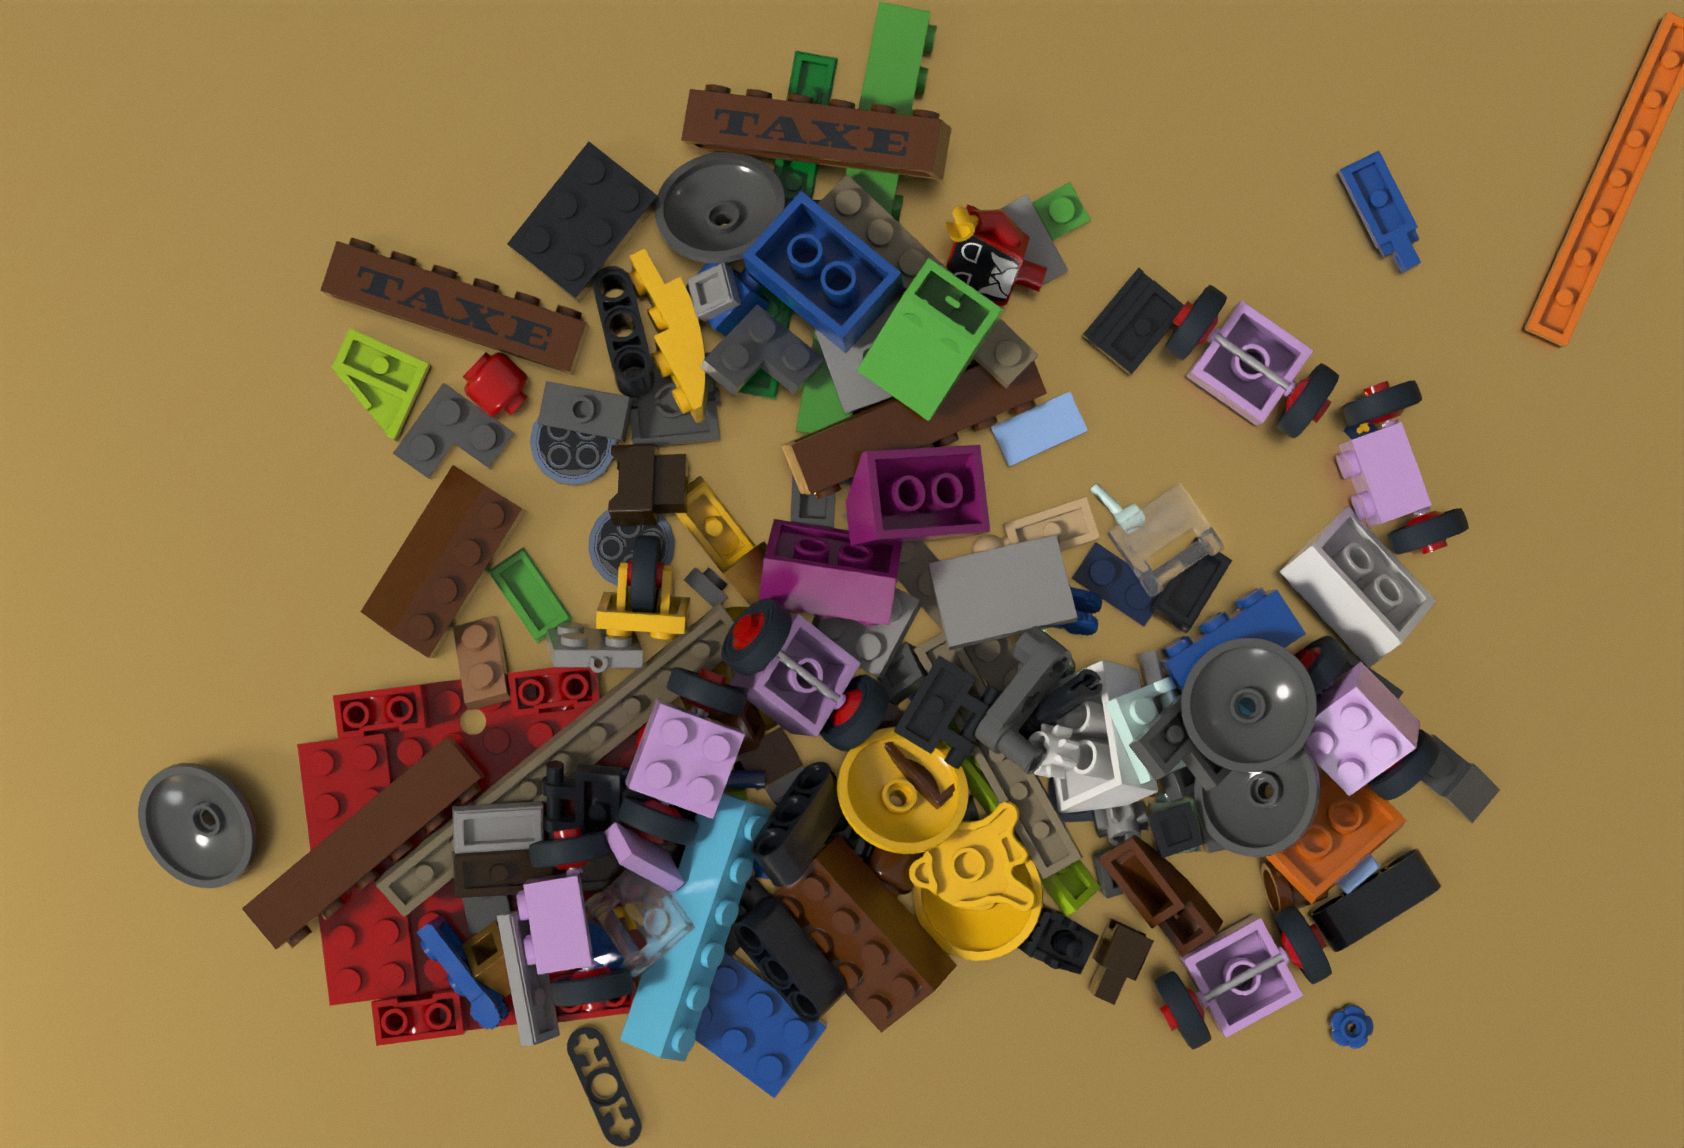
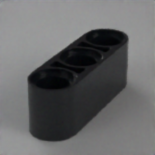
[593,266,654,398]
[751,762,843,887]
[1311,848,1441,952]
[732,897,846,1023]

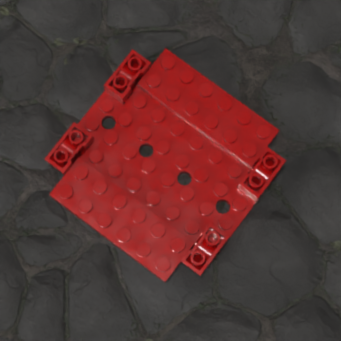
[297,662,670,1046]

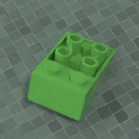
[856,258,1005,421]

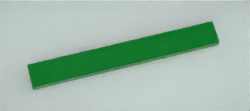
[737,51,838,400]

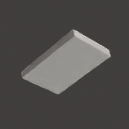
[928,535,1078,650]

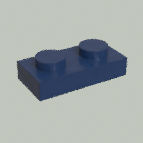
[1071,542,1163,627]

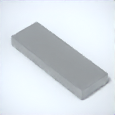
[497,909,560,1047]

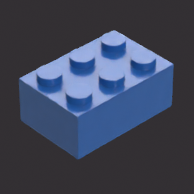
[742,191,904,353]
[1160,587,1306,696]
[695,946,827,1098]

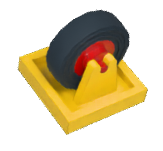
[596,535,690,640]

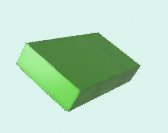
[488,547,574,643]

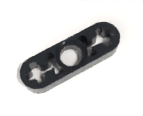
[567,1025,643,1147]

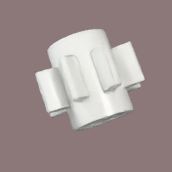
[1029,723,1080,779]

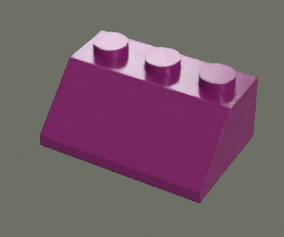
[846,445,990,546]
[759,519,903,626]

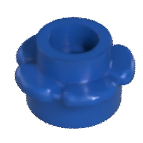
[1330,1005,1374,1049]

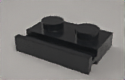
[1082,268,1184,376]

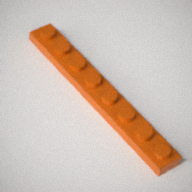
[1524,11,1684,347]

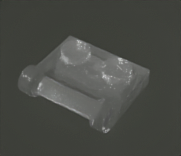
[1107,483,1224,598]
[585,869,695,977]

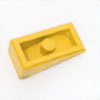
[675,476,756,573]

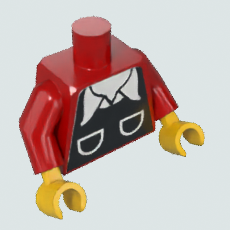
[945,204,1047,306]

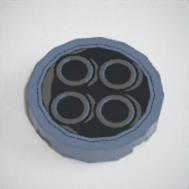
[530,417,618,486]
[588,510,675,588]

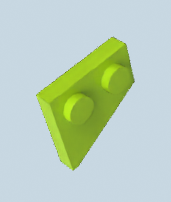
[331,328,431,441]

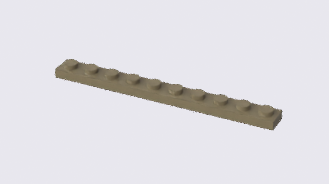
[375,603,735,917]

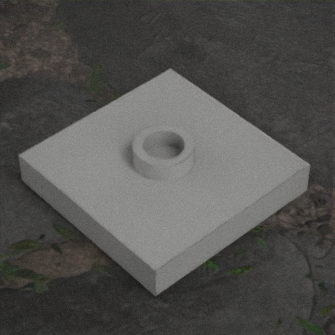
[815,301,898,415]

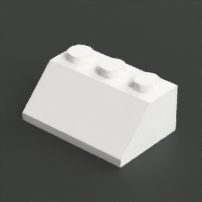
[1280,506,1436,668]
[1053,660,1158,814]

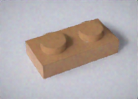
[453,616,511,710]

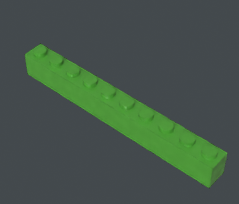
[796,2,937,435]

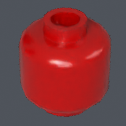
[463,352,528,417]

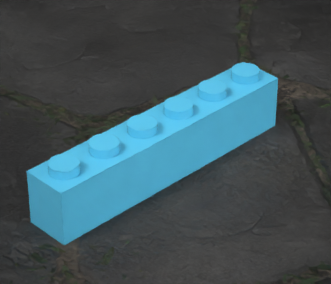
[620,792,771,1061]

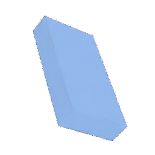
[990,391,1088,467]

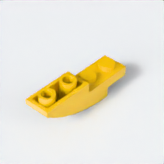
[629,248,708,424]

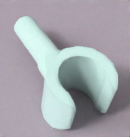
[1090,483,1145,533]

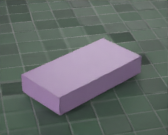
[604,822,685,892]

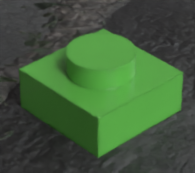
[1032,182,1091,241]

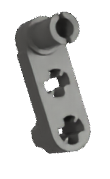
[975,626,1072,775]

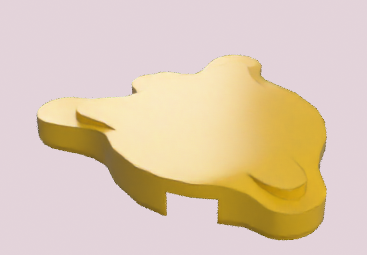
[909,801,1037,912]

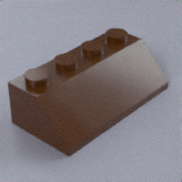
[360,465,527,658]

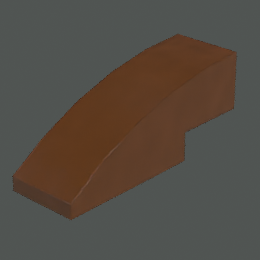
[1099,834,1223,956]

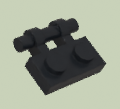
[894,655,1002,769]
[542,760,622,853]

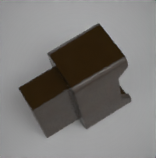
[608,444,689,526]
[1088,918,1154,1005]

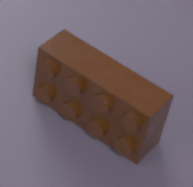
[769,835,957,1033]

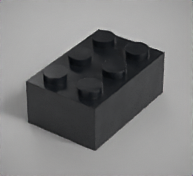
[507,141,658,304]

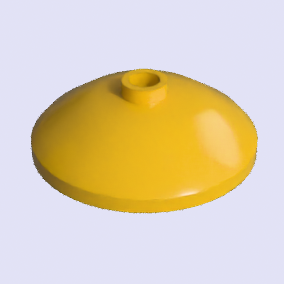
[837,727,968,854]
[913,855,1044,961]

